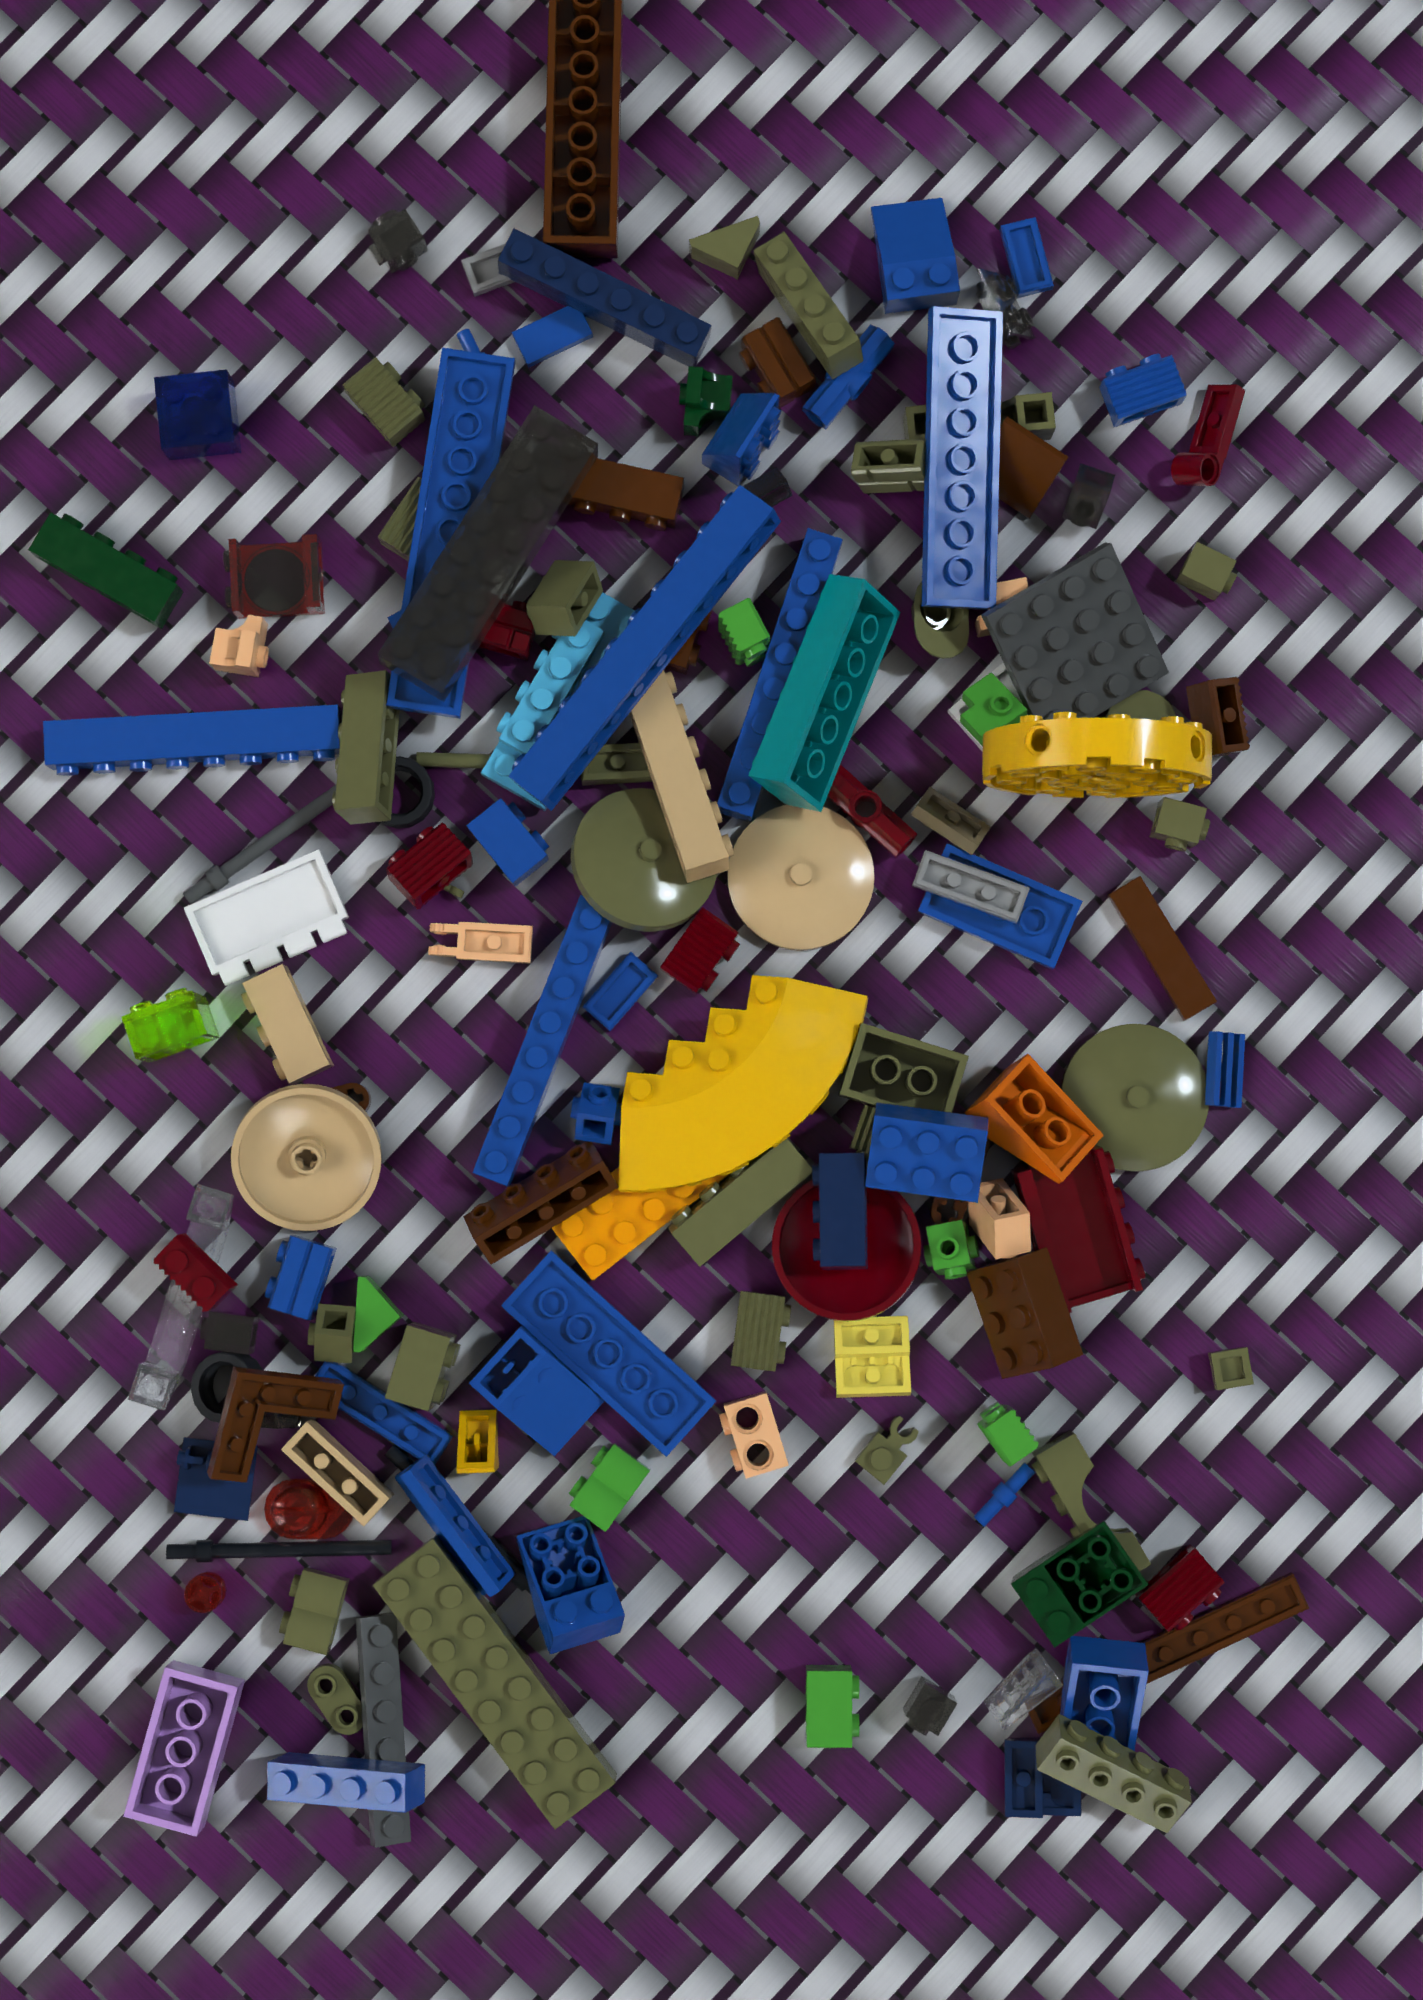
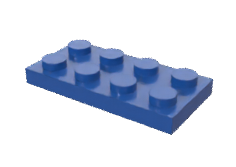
[917,843,1083,970]

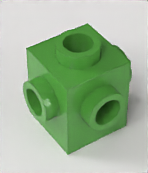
[923,1220,980,1279]

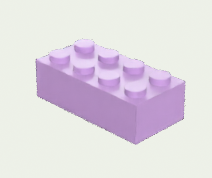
[123,1660,245,1837]

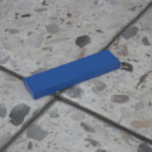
[316,1361,454,1465]

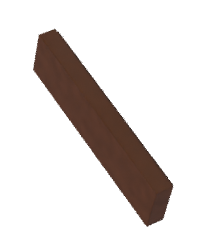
[1107,876,1217,1021]

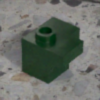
[679,366,733,436]

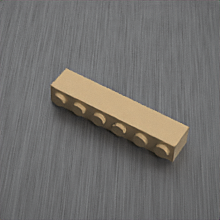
[629,670,734,883]

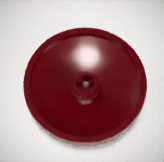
[772,1174,922,1322]

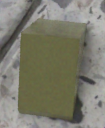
[689,216,760,280]

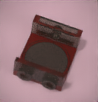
[223,534,325,619]

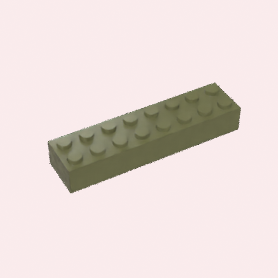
[373,1535,617,1830]

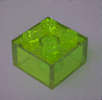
[121,988,220,1063]

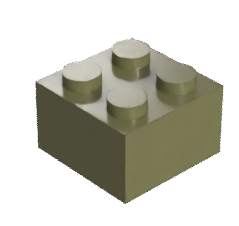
[385,1322,461,1411]

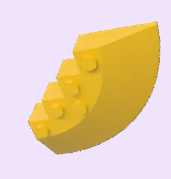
[618,975,868,1192]

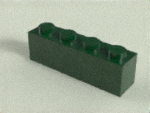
[28,512,184,629]

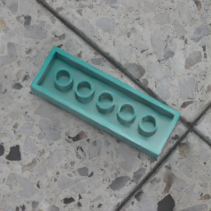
[748,574,901,812]

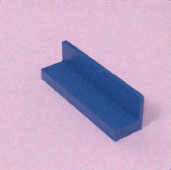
[395,1454,516,1597]

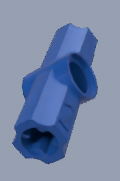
[802,324,895,430]

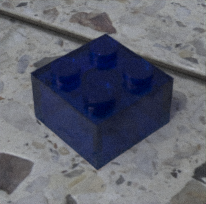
[154,369,241,461]

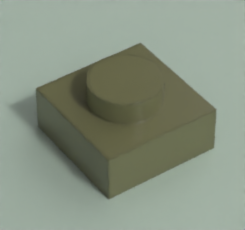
[1208,1347,1254,1390]

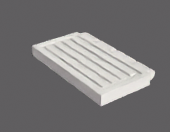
[184,849,349,986]

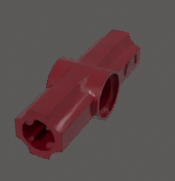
[827,764,918,858]

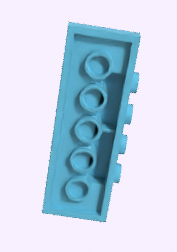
[481,592,635,811]

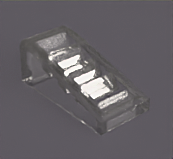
[984,1648,1064,1730]

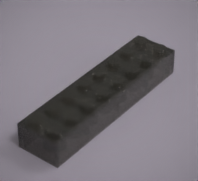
[377,405,598,702]

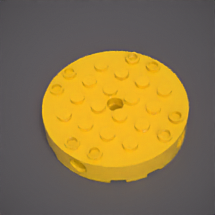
[982,712,1212,798]

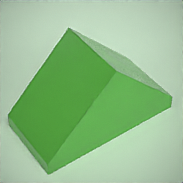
[353,1276,404,1352]

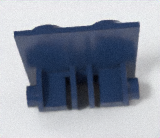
[174,1437,258,1521]

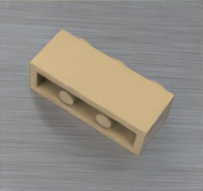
[241,964,334,1085]
[281,1418,394,1527]

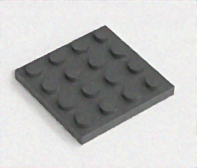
[981,542,1169,720]

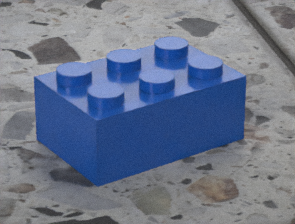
[865,1102,988,1203]

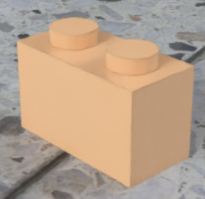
[968,1178,1031,1259]

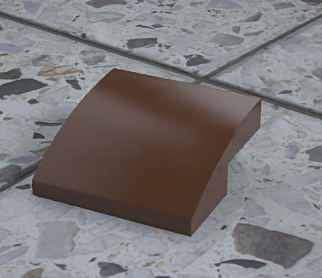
[999,417,1068,519]

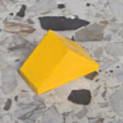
[456,1409,499,1474]

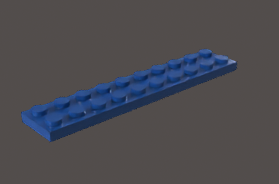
[386,347,515,719]

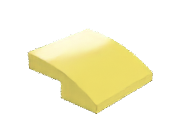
[834,1316,911,1398]

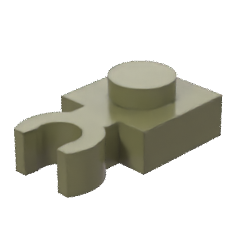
[855,1415,919,1485]

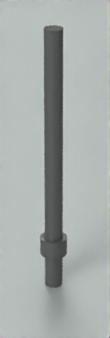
[183,785,336,904]

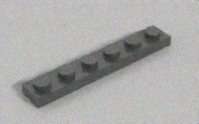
[356,1612,411,1848]

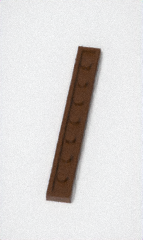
[1021,1572,1309,1734]

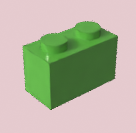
[806,1665,859,1748]

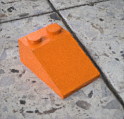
[965,1054,1104,1184]

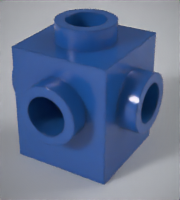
[570,1082,622,1145]

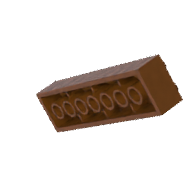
[543,0,624,258]

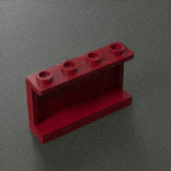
[1011,1145,1145,1313]

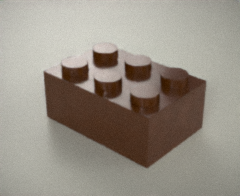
[967,1247,1083,1379]

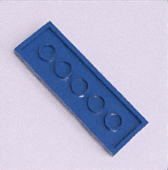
[501,1250,717,1457]

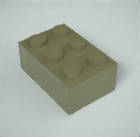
[838,1023,969,1113]

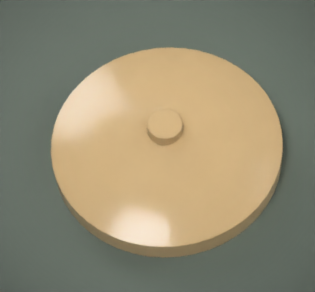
[727,805,874,951]
[231,1084,382,1231]

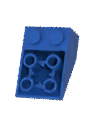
[702,393,781,486]
[469,1326,604,1456]
[516,1516,625,1654]

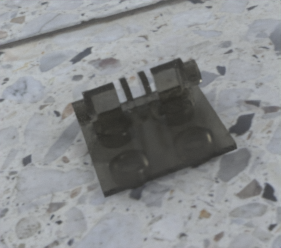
[976,268,1036,350]

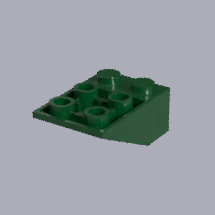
[1011,1520,1149,1648]

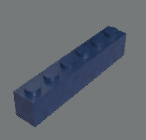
[498,228,712,367]

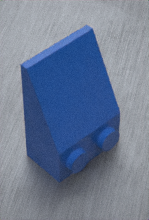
[871,198,960,314]
[1060,1636,1149,1750]

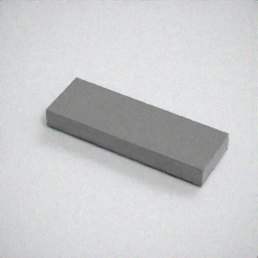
[912,850,1030,924]

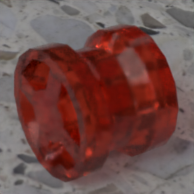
[184,1571,227,1613]

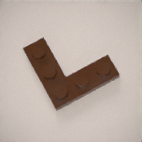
[207,1367,344,1483]

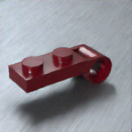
[1171,384,1246,486]

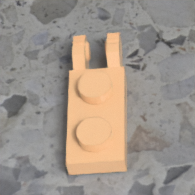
[428,922,533,964]

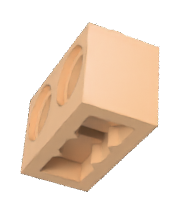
[719,1391,789,1479]

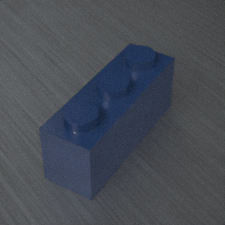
[812,1153,868,1270]

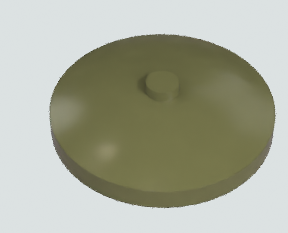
[571,788,717,932]
[1060,1024,1209,1172]

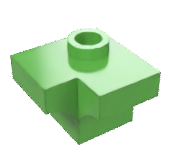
[960,672,1027,746]

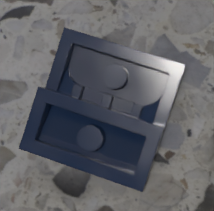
[1005,1737,1082,1818]

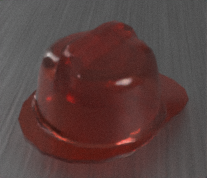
[264,1479,353,1539]

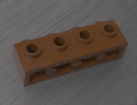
[463,1141,619,1265]

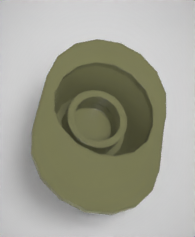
[911,581,969,659]

